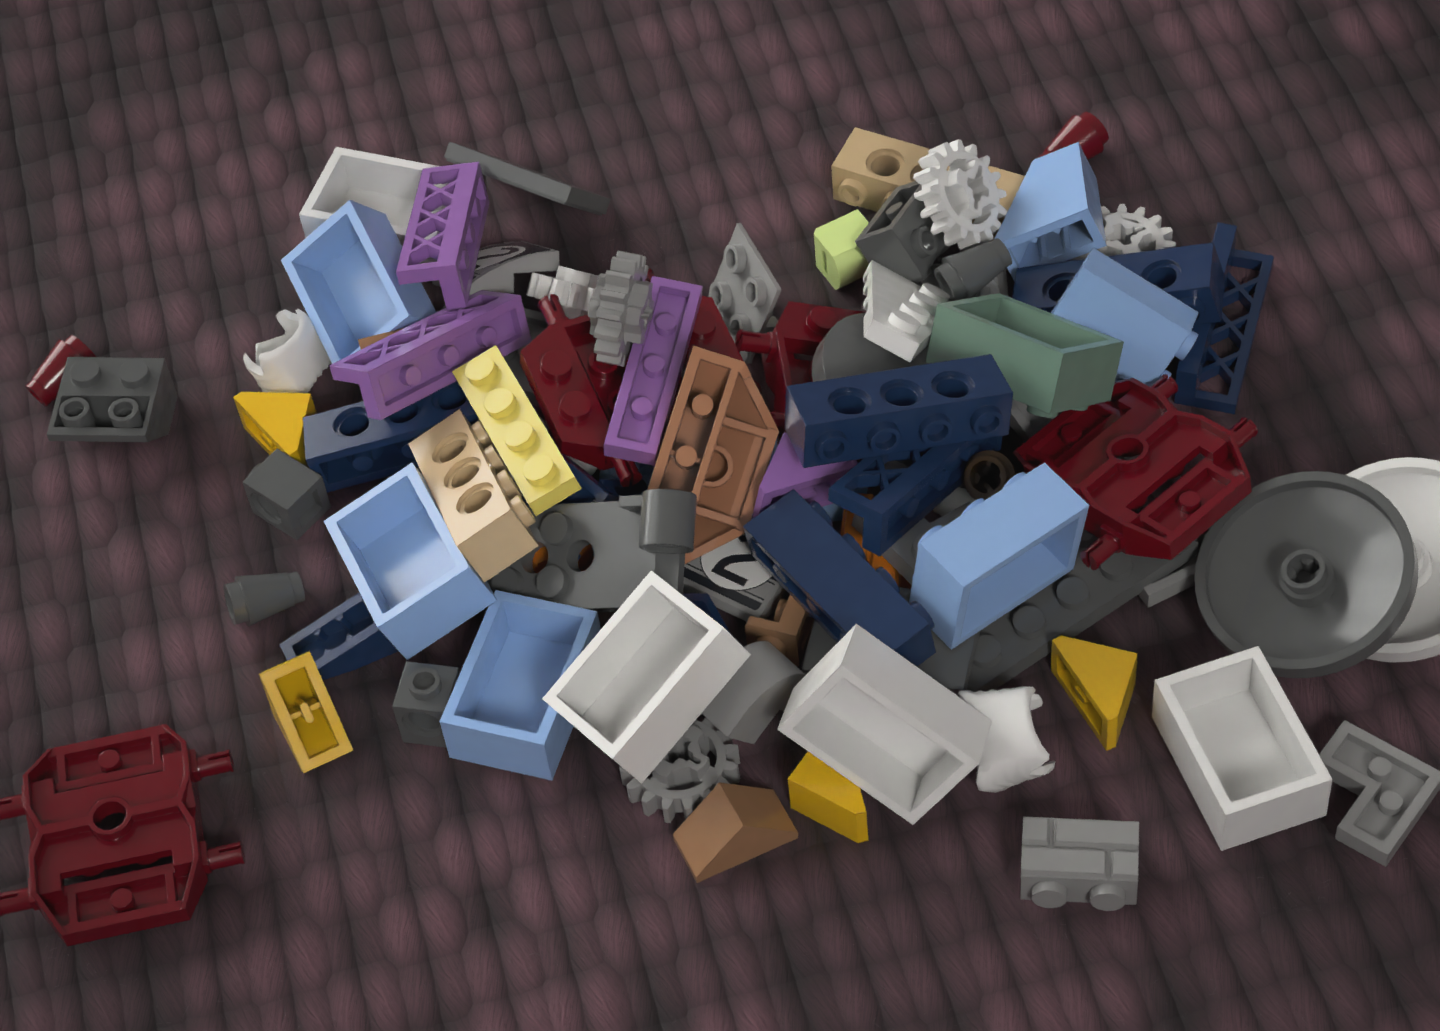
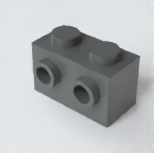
[855,181,950,284]

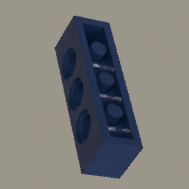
[1012,242,1225,325]
[785,354,1013,468]
[303,381,479,493]

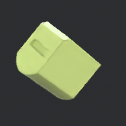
[814,209,869,290]

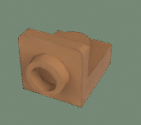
[745,595,814,666]

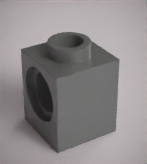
[242,449,331,540]
[392,661,460,748]

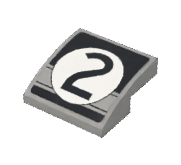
[432,240,559,296]
[683,534,786,622]

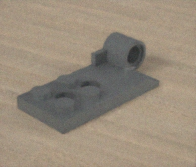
[486,489,697,612]

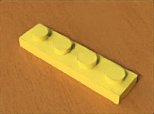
[452,345,582,516]

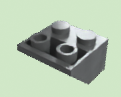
[47,357,178,442]

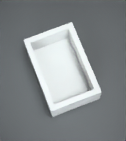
[299,147,449,264]
[542,571,751,784]
[777,624,992,825]
[1152,646,1332,851]

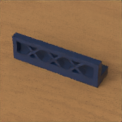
[1174,222,1274,414]
[828,436,1002,556]

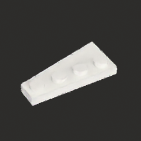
[863,260,950,362]

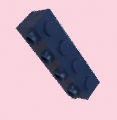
[743,489,936,667]

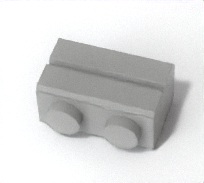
[1020,816,1139,911]

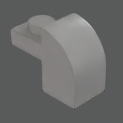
[702,641,806,744]

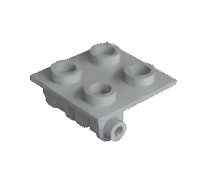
[708,223,782,364]

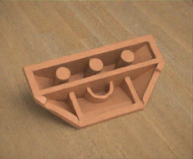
[647,345,779,564]

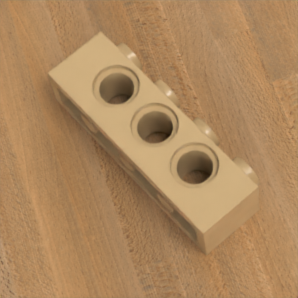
[831,127,1025,242]
[409,409,539,582]

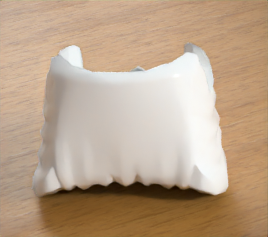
[243,309,332,393]
[958,686,1056,793]

